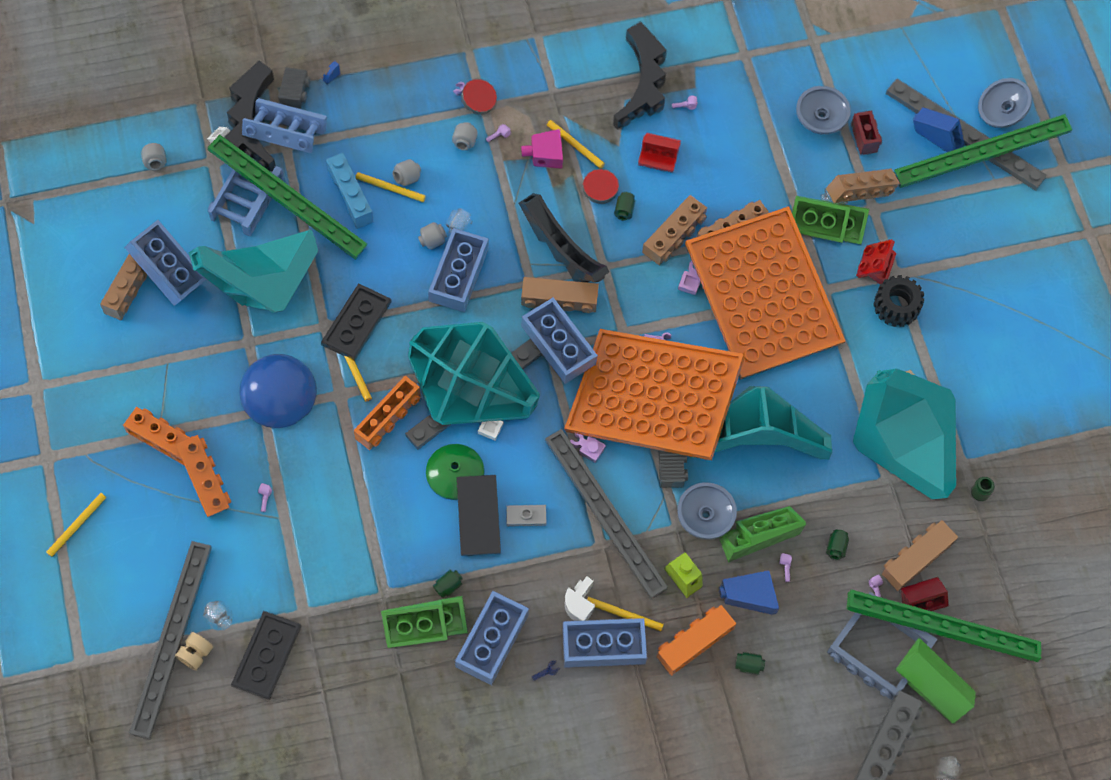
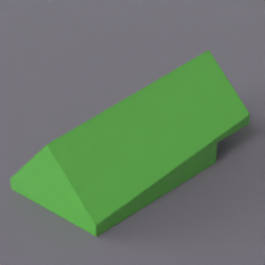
[792,195,869,244]
[719,506,806,562]
[381,596,468,648]
[895,638,976,723]

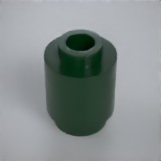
[614,192,636,221]
[971,477,995,501]
[826,529,849,560]
[433,569,463,598]
[735,652,765,675]

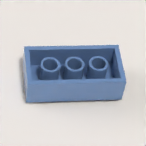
[124,220,206,306]
[428,228,489,312]
[521,298,598,384]
[455,591,529,685]
[562,618,647,668]

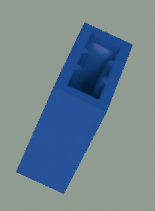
[913,108,965,152]
[719,571,779,615]

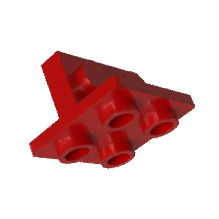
[638,133,681,172]
[856,239,896,285]

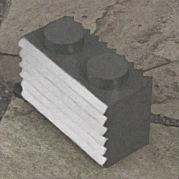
[278,67,310,109]
[658,450,688,488]

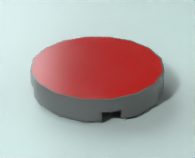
[461,79,497,114]
[582,169,619,204]

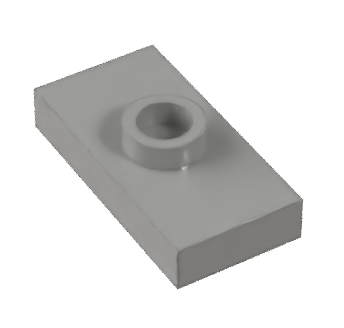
[507,505,546,526]

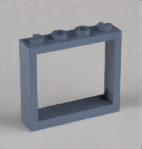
[827,592,937,700]

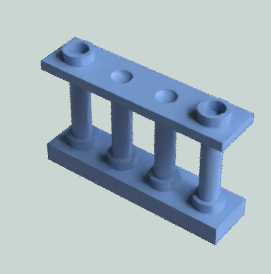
[242,98,327,153]
[208,166,284,236]

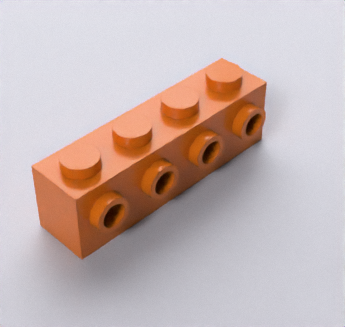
[353,376,421,451]
[123,407,193,466]
[175,435,231,517]
[657,605,737,676]

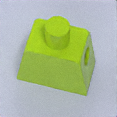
[664,553,703,598]

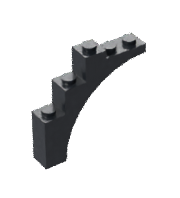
[613,21,667,130]
[225,60,276,171]
[518,193,610,283]

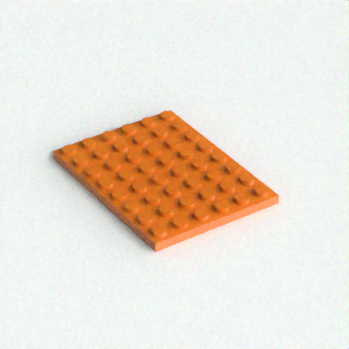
[685,206,846,380]
[564,329,745,461]

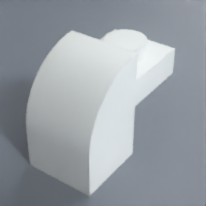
[565,577,595,621]

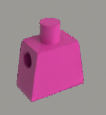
[521,129,563,169]

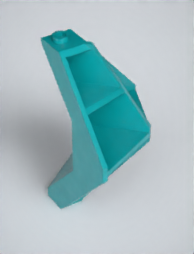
[188,230,318,313]
[408,322,540,425]
[853,368,956,499]
[690,386,832,460]

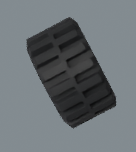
[874,275,925,327]

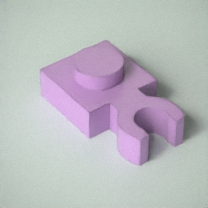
[678,261,701,295]
[570,433,606,463]

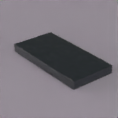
[321,283,392,361]
[457,475,501,556]
[231,611,301,701]

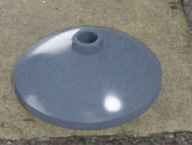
[978,78,1032,128]
[796,86,850,134]
[677,482,737,540]

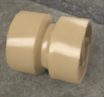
[175,632,213,671]

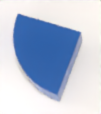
[323,61,340,84]

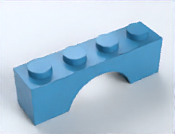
[326,153,374,229]

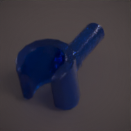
[532,660,560,681]

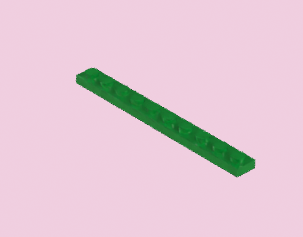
[894,114,1072,188]
[208,134,367,260]
[847,589,1041,662]

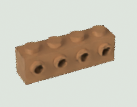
[826,169,900,203]
[642,195,707,265]
[697,200,769,237]
[100,254,147,320]
[521,277,599,313]
[882,520,958,591]

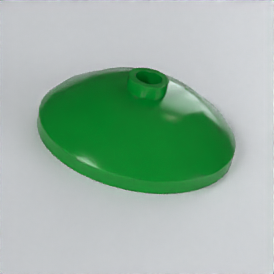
[426,444,484,500]

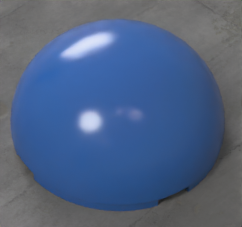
[239,354,317,428]

